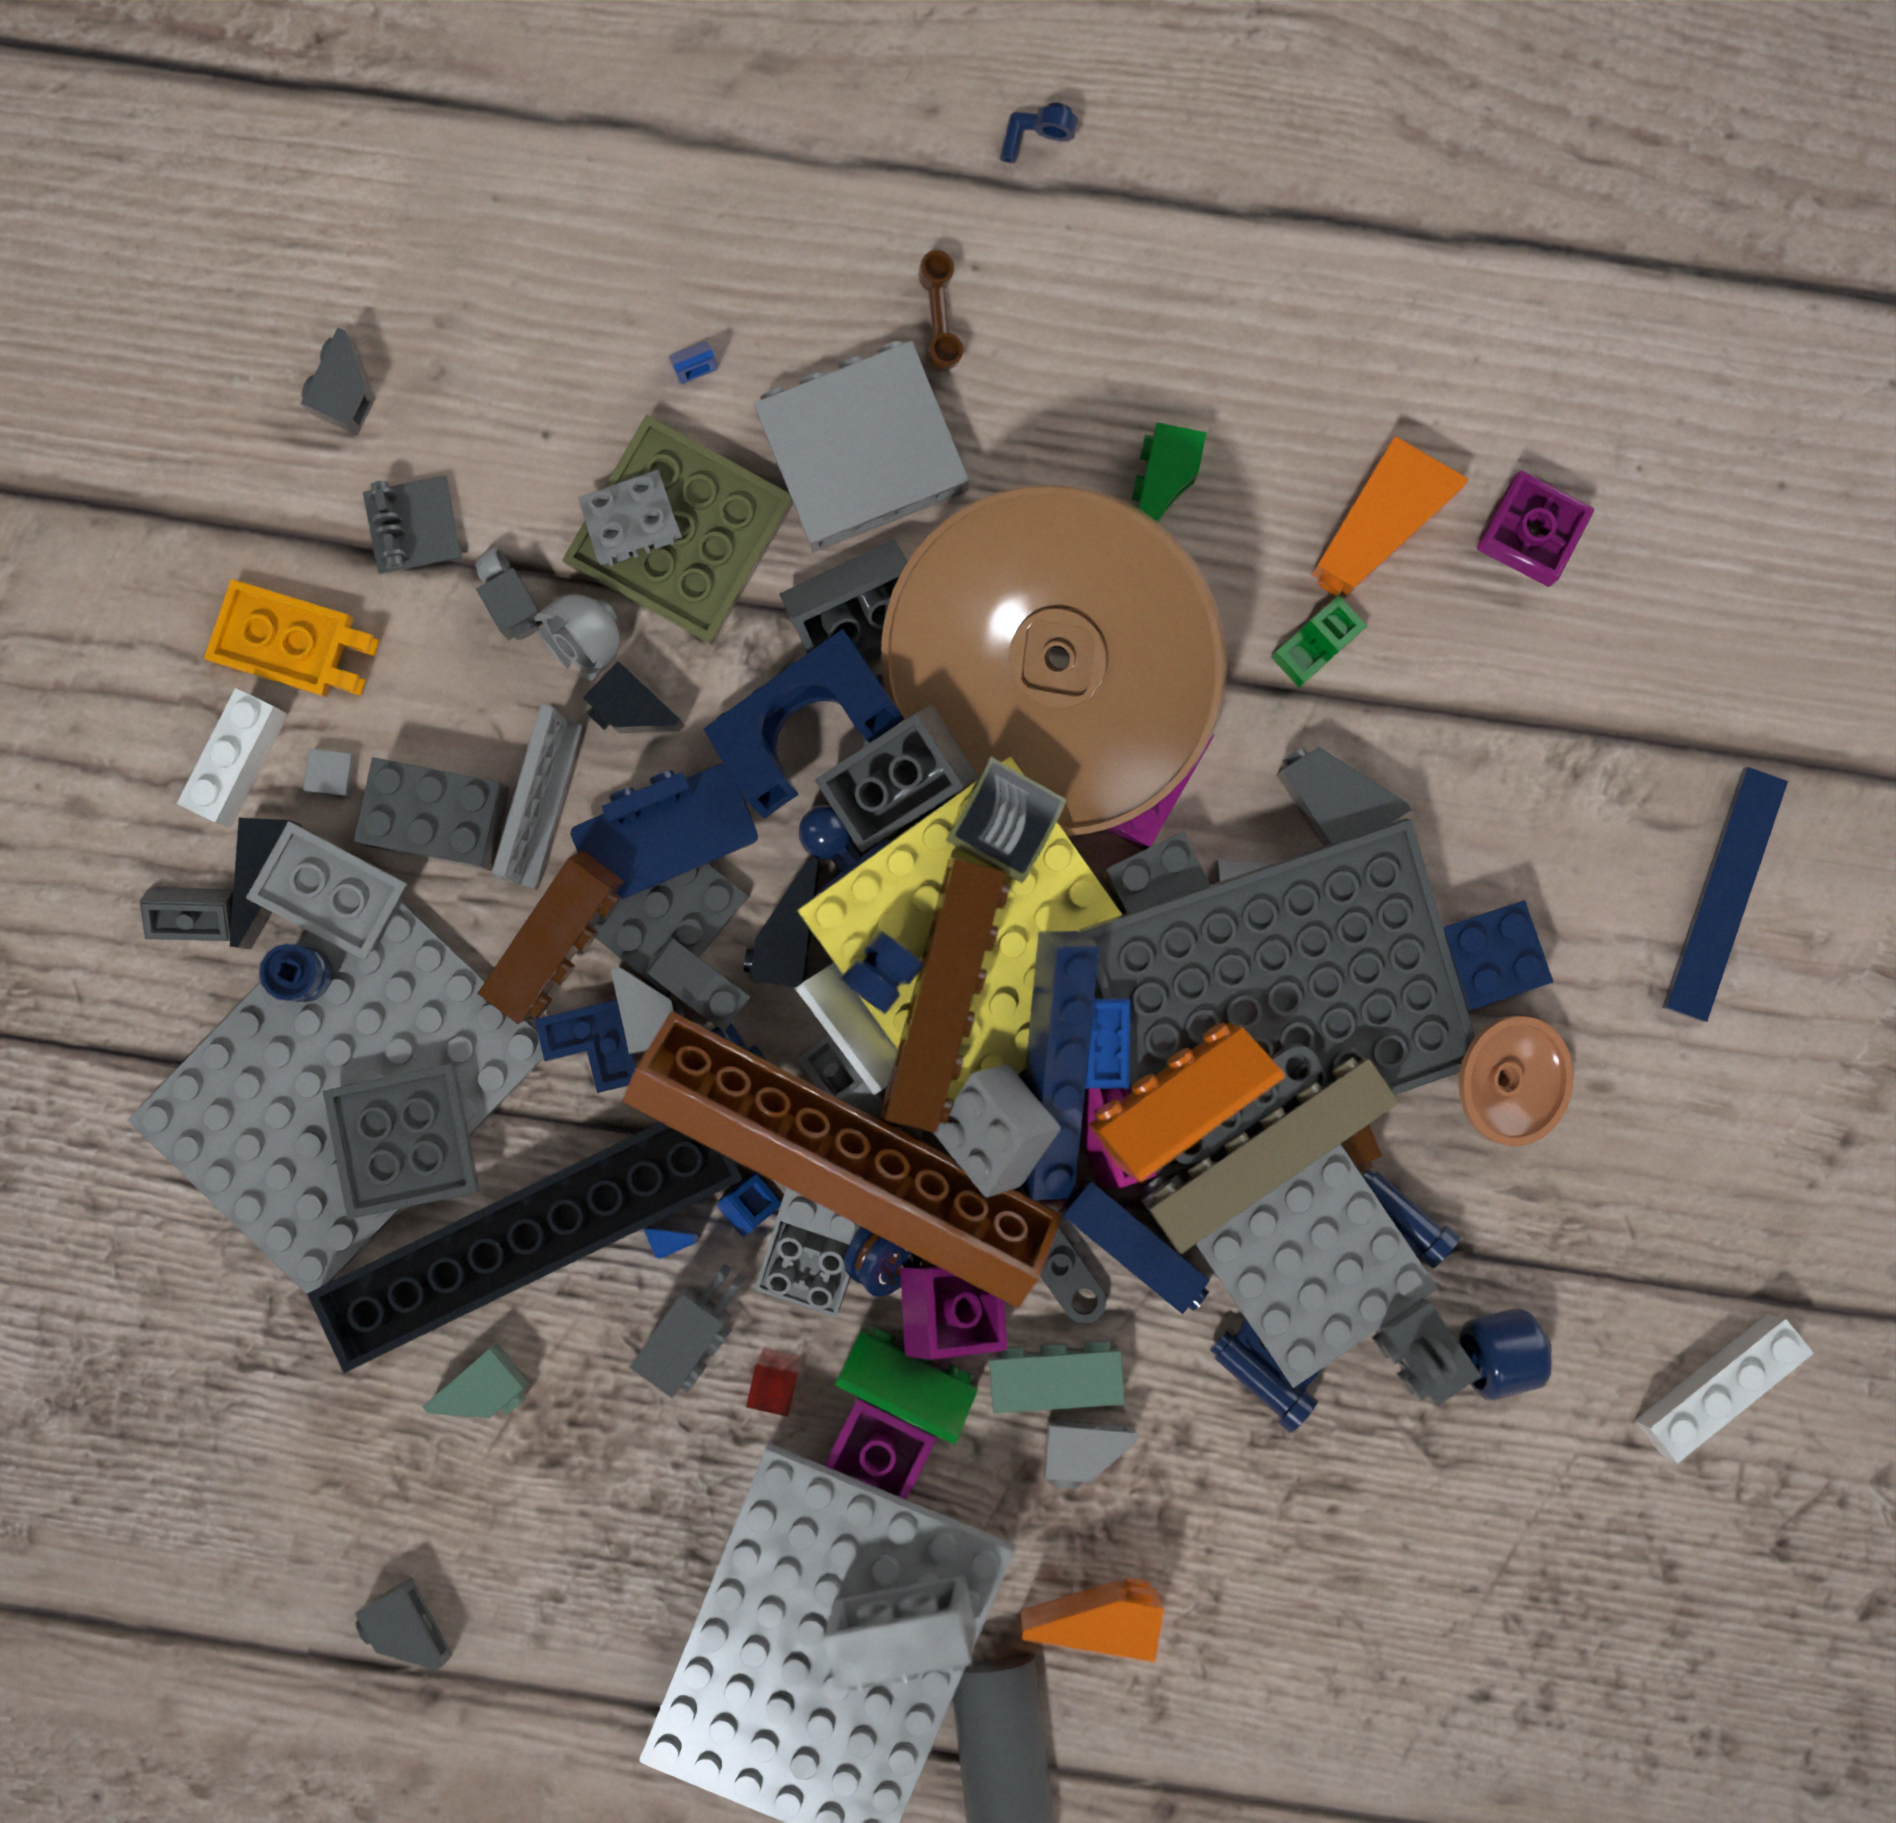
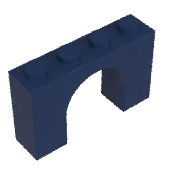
[703,629,905,819]

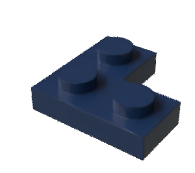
[534,1000,636,1093]

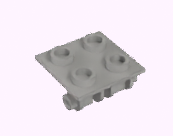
[578,470,682,567]

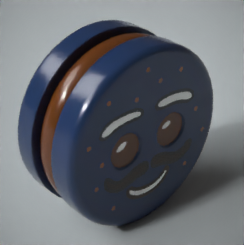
[844,1227,923,1297]

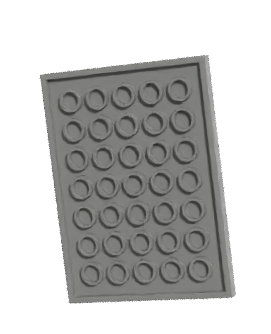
[127,899,544,1294]
[639,1443,1015,1823]

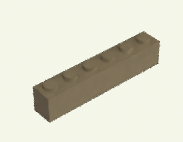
[1147,1057,1400,1254]

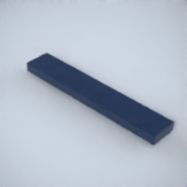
[1662,767,1788,1022]

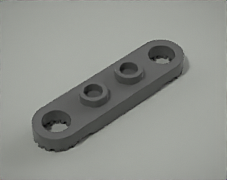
[1174,1044,1320,1164]
[1020,1187,1106,1324]

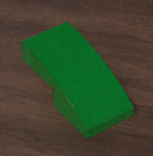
[1271,595,1367,688]

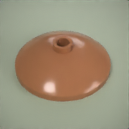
[1459,1016,1574,1146]

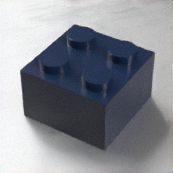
[1443,900,1554,1010]

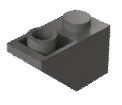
[301,328,376,436]

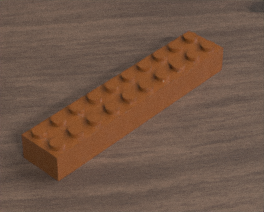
[622,1011,1062,1308]

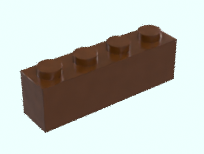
[477,850,625,1025]

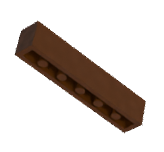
[880,859,1009,1133]

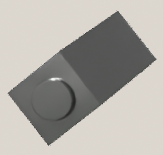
[646,937,750,1031]
[355,1578,452,1670]

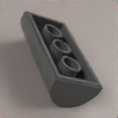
[952,1654,1055,1823]

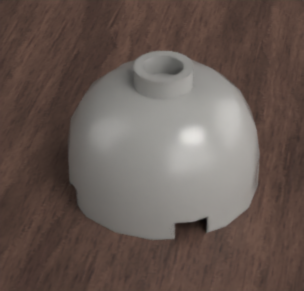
[535,594,620,681]

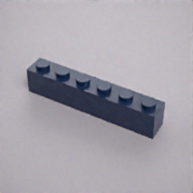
[1020,931,1099,1200]

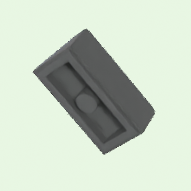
[139,887,233,941]

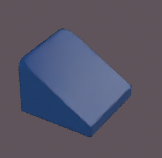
[669,341,719,384]
[717,1171,782,1237]
[644,1226,701,1259]

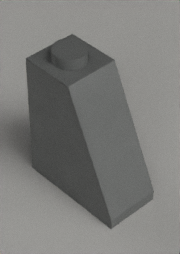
[1277,747,1411,846]

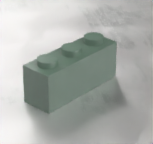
[989,1340,1125,1414]

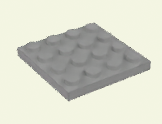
[1196,1144,1438,1388]

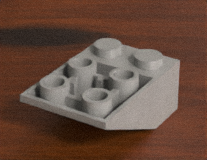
[755,1187,862,1318]

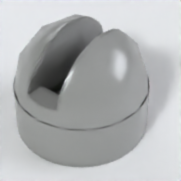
[476,546,511,583]

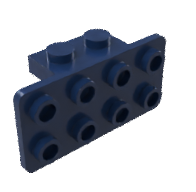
[570,764,759,901]

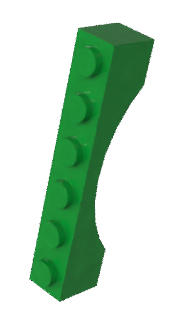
[1131,422,1207,523]

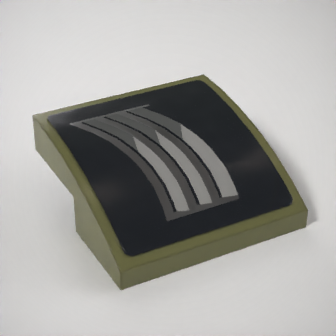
[945,757,1067,883]

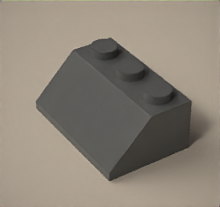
[779,539,908,662]

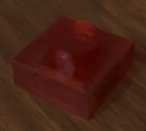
[746,1363,799,1417]

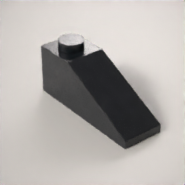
[230,817,302,949]
[744,858,821,988]

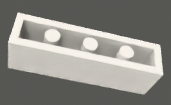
[1634,1313,1814,1463]

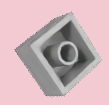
[934,1064,1061,1198]

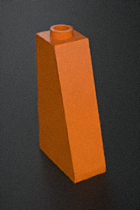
[1311,436,1469,596]

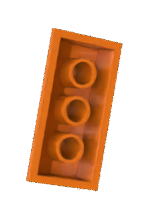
[1088,1022,1286,1182]

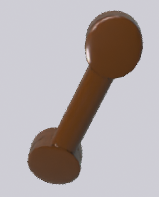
[918,250,963,369]

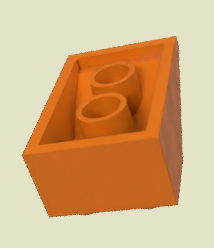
[1019,1577,1164,1663]

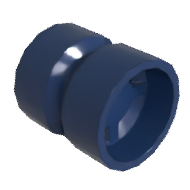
[840,930,924,1015]
[259,943,333,1003]

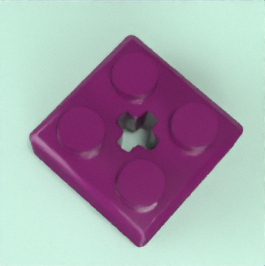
[1477,470,1594,587]

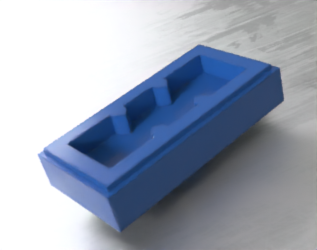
[1085,998,1130,1088]

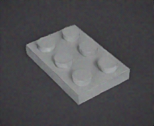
[246,821,408,960]

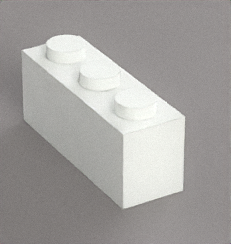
[177,688,288,828]

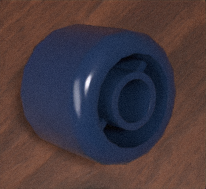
[1459,1308,1552,1401]

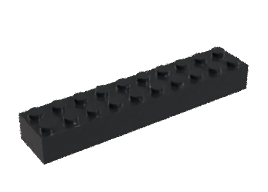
[307,1122,747,1374]

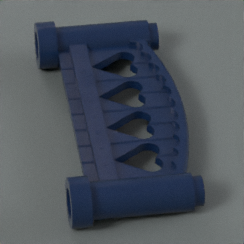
[1209,1169,1461,1433]

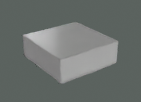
[303,748,355,797]

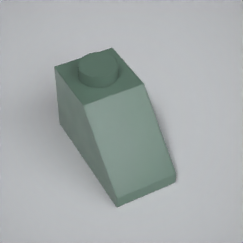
[423,1344,531,1418]

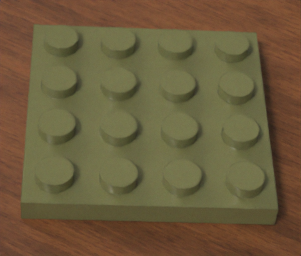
[562,414,793,645]

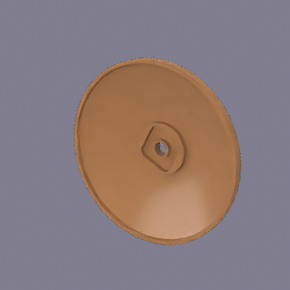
[881,484,1226,836]

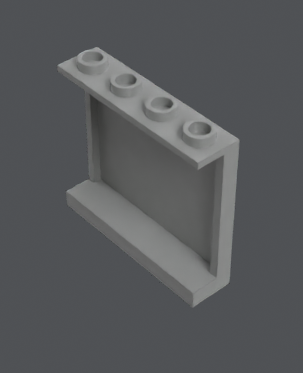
[754,341,969,553]

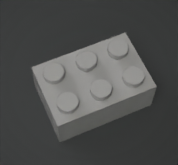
[823,1575,977,1691]

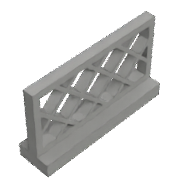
[492,704,585,890]

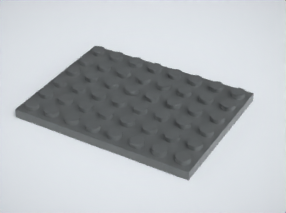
[1079,818,1475,1177]

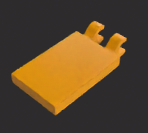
[203,579,380,698]

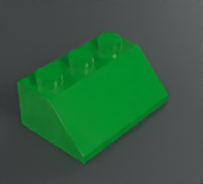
[835,1325,978,1445]

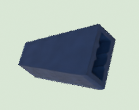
[1059,1178,1210,1315]

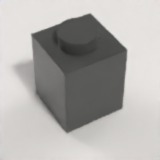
[476,568,542,641]

